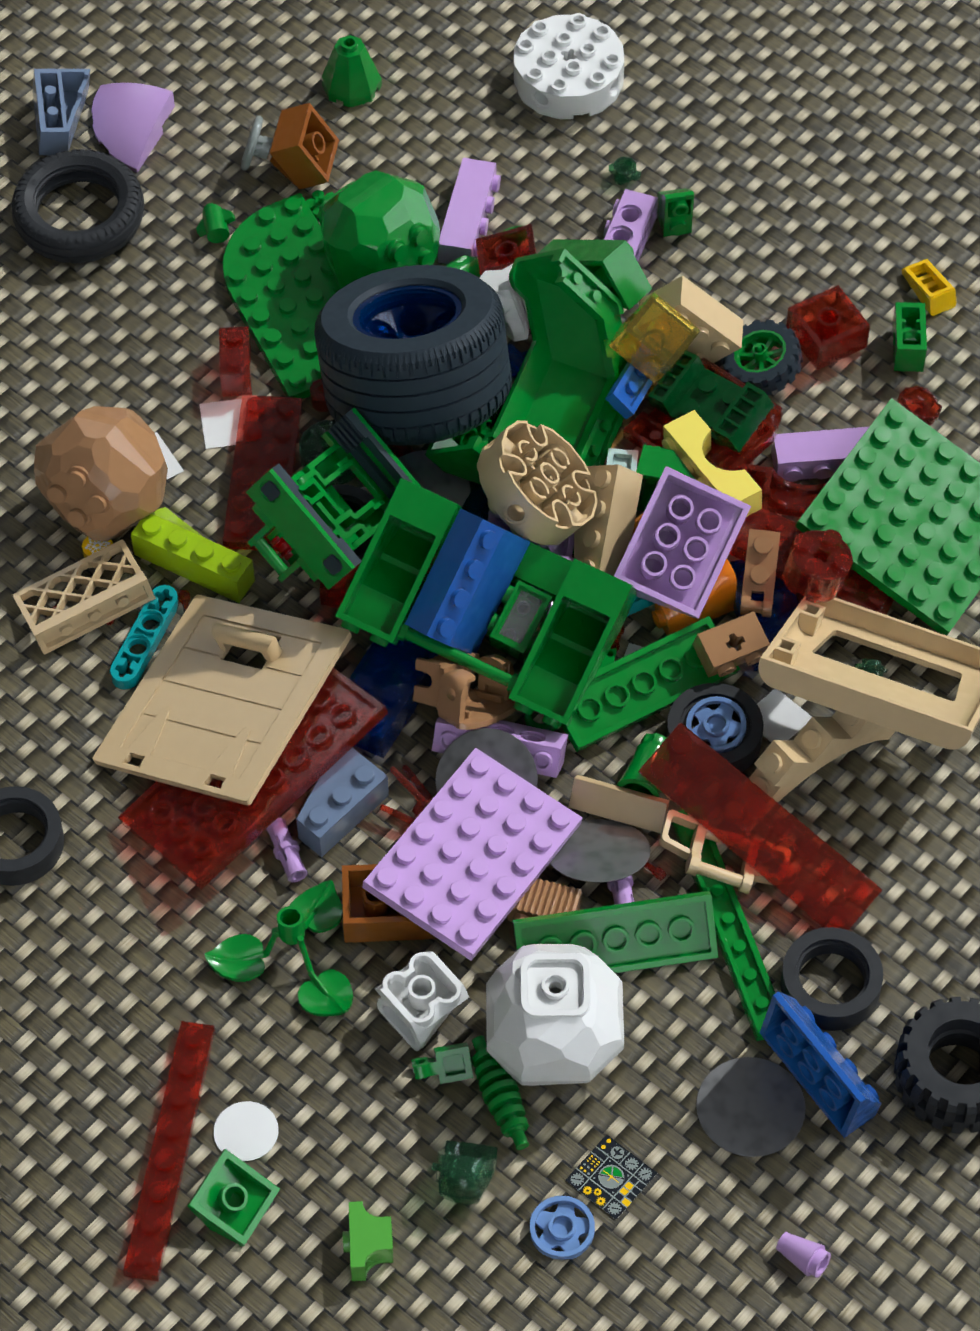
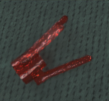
[380,765,433,825]

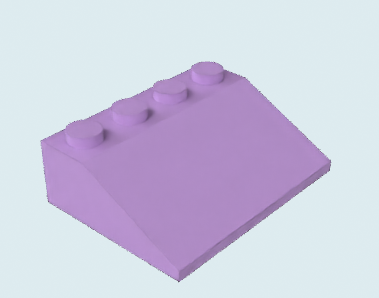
[614,466,751,619]

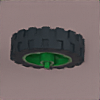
[721,320,803,395]

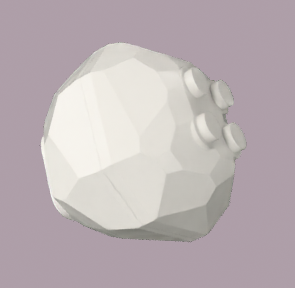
[486,944,624,1086]

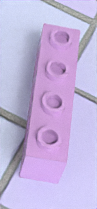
[603,189,658,261]
[432,717,568,778]

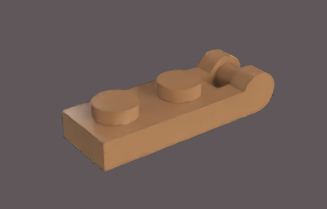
[740,529,780,618]

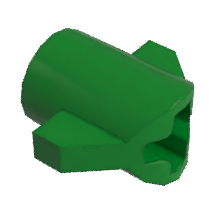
[196,203,236,243]

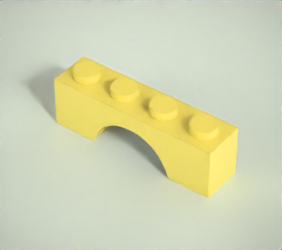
[662,410,762,517]

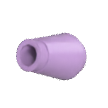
[776,1232,831,1278]

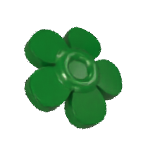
[306,190,334,217]

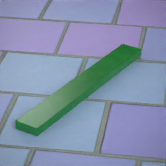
[671,805,775,1042]

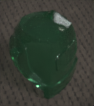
[432,1140,498,1205]

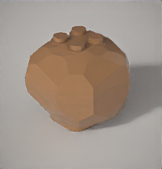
[34,406,168,542]

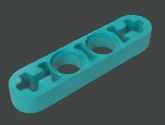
[110,585,179,690]

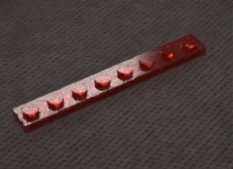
[123,1021,215,1282]

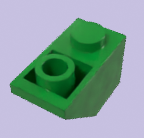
[657,188,694,237]

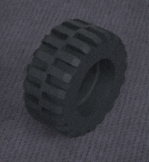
[894,996,980,1133]

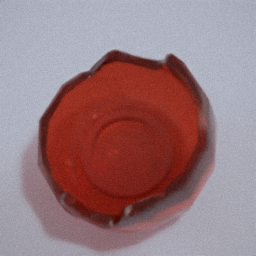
[897,385,942,426]

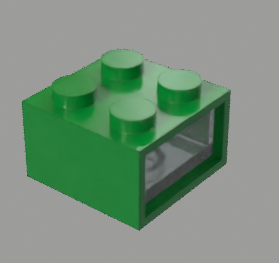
[487,580,552,662]

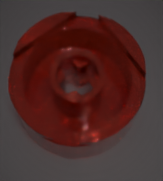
[782,529,853,603]

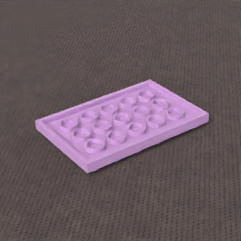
[362,748,582,961]

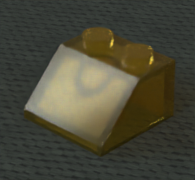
[609,293,700,383]

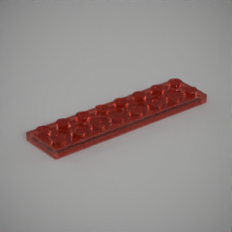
[638,722,882,930]

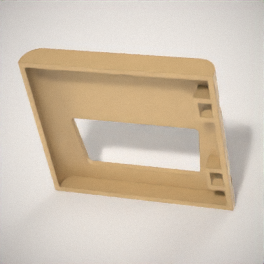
[758,589,980,750]

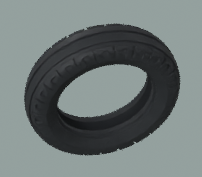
[12,149,144,263]

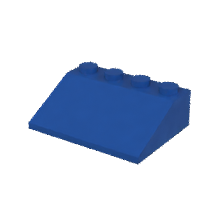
[405,508,530,654]
[760,991,881,1138]

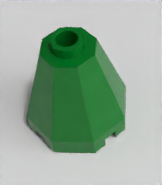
[321,35,382,108]

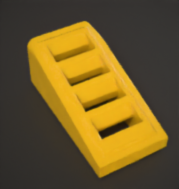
[901,259,956,316]

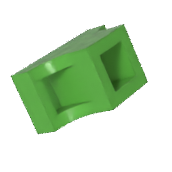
[343,1201,393,1281]

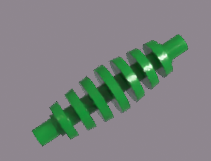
[472,1035,529,1150]

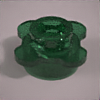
[608,157,641,185]
[854,659,888,677]

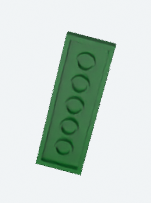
[561,616,740,752]
[512,891,718,973]

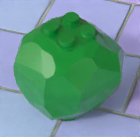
[318,170,440,289]

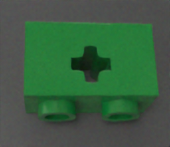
[892,302,927,372]

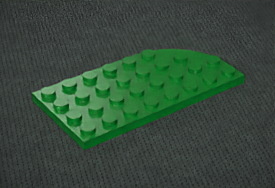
[223,193,340,404]

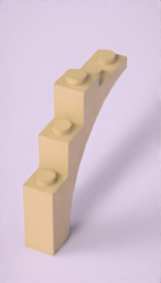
[722,711,896,833]

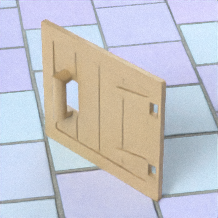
[92,594,352,806]

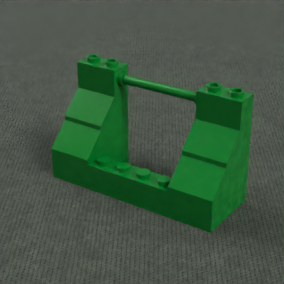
[335,478,637,729]

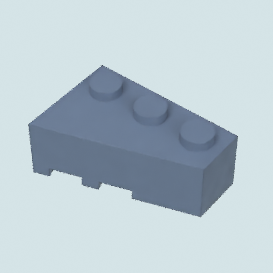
[32,69,90,155]
[296,739,389,857]

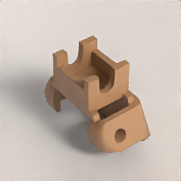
[413,652,516,730]

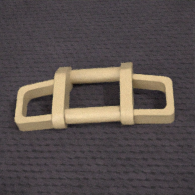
[659,810,791,894]

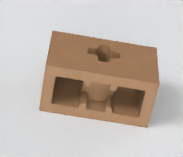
[692,611,770,678]

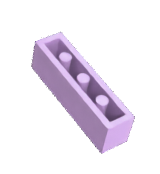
[438,158,501,264]
[771,427,869,482]

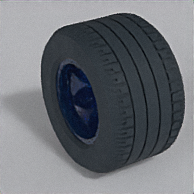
[314,265,512,446]

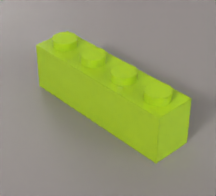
[131,507,255,603]

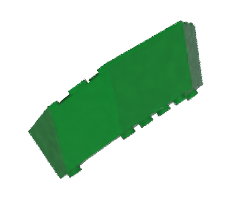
[425,248,632,484]

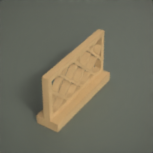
[12,539,156,655]

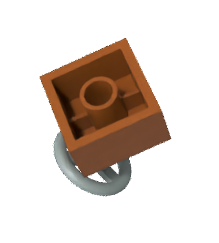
[240,103,339,190]

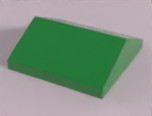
[187,1149,280,1247]

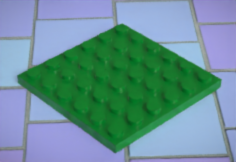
[795,398,980,636]

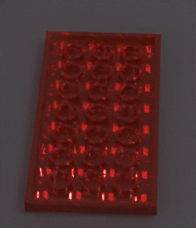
[118,668,388,890]

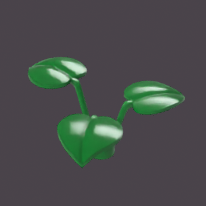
[205,879,353,1017]

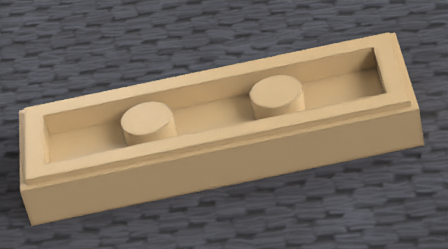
[568,775,670,833]

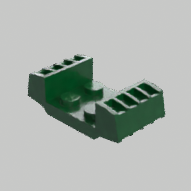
[648,349,775,453]

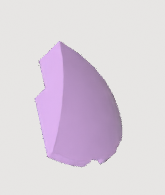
[91,83,175,173]

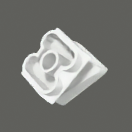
[480,264,530,342]
[375,951,469,1051]

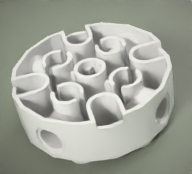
[514,13,624,120]

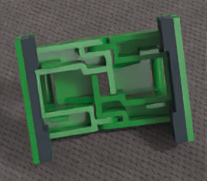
[246,407,421,590]

